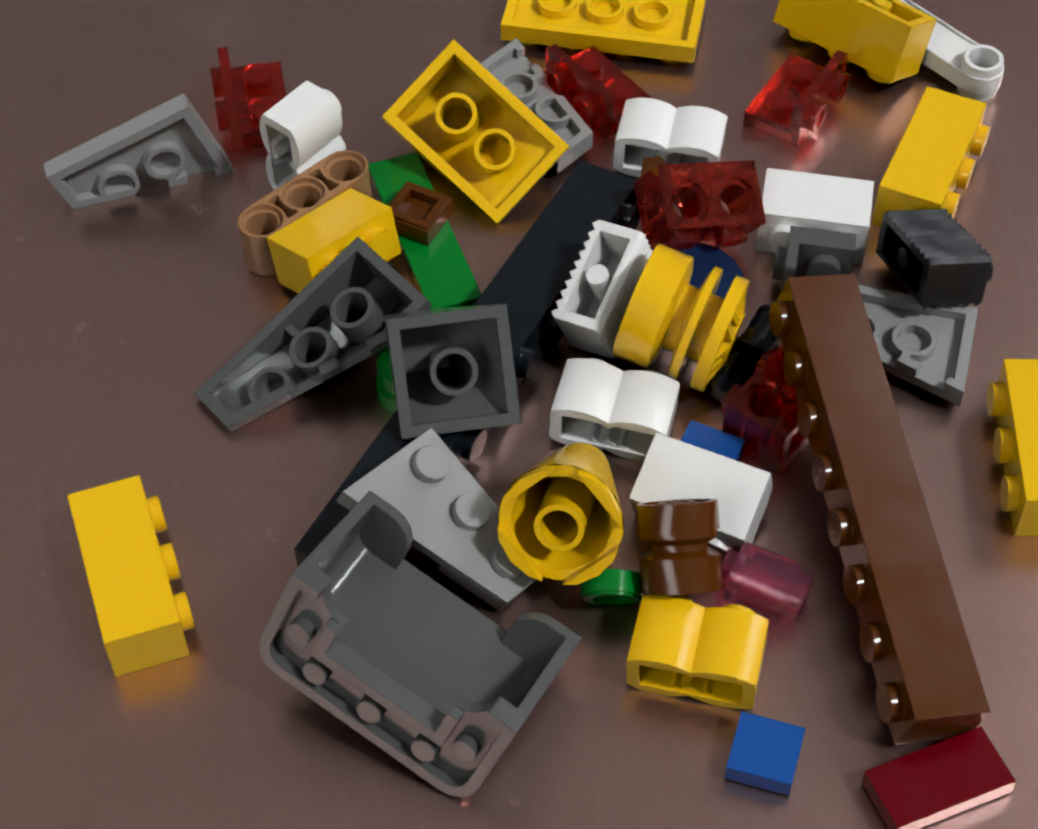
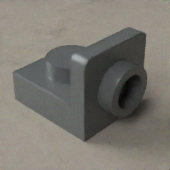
[772,226,857,290]

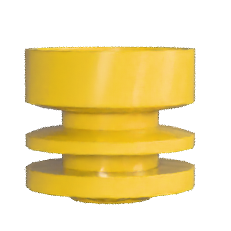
[612,243,750,392]

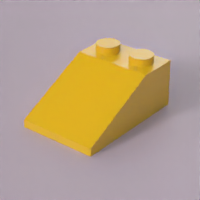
[382,39,570,225]

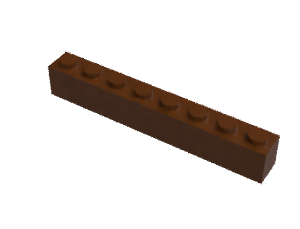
[769,274,991,745]

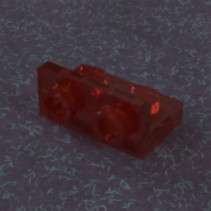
[544,44,651,139]
[210,47,286,151]
[743,50,850,148]

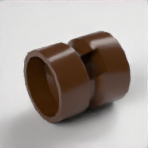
[635,499,724,596]

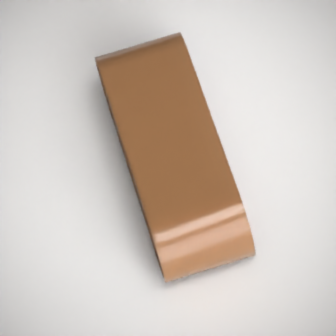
[237,150,373,276]

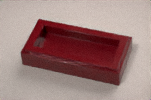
[862,726,1016,829]

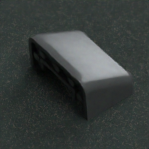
[258,490,582,798]

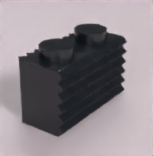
[876,209,993,310]

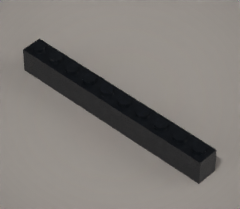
[294,160,642,567]

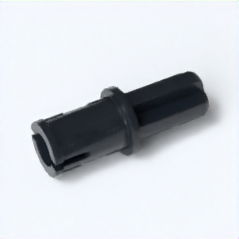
[708,304,780,405]

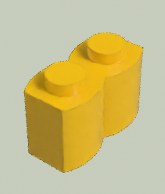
[626,595,769,709]

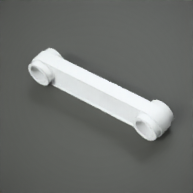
[899,0,1005,101]

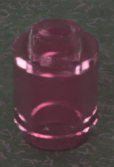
[722,542,815,622]

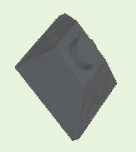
[384,303,521,439]

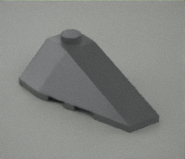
[194,237,432,432]

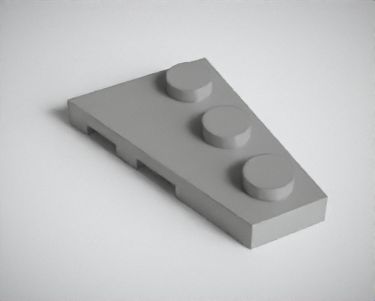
[480,38,593,174]
[43,93,234,210]
[858,285,978,406]
[336,427,536,611]

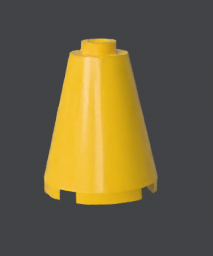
[497,442,624,585]

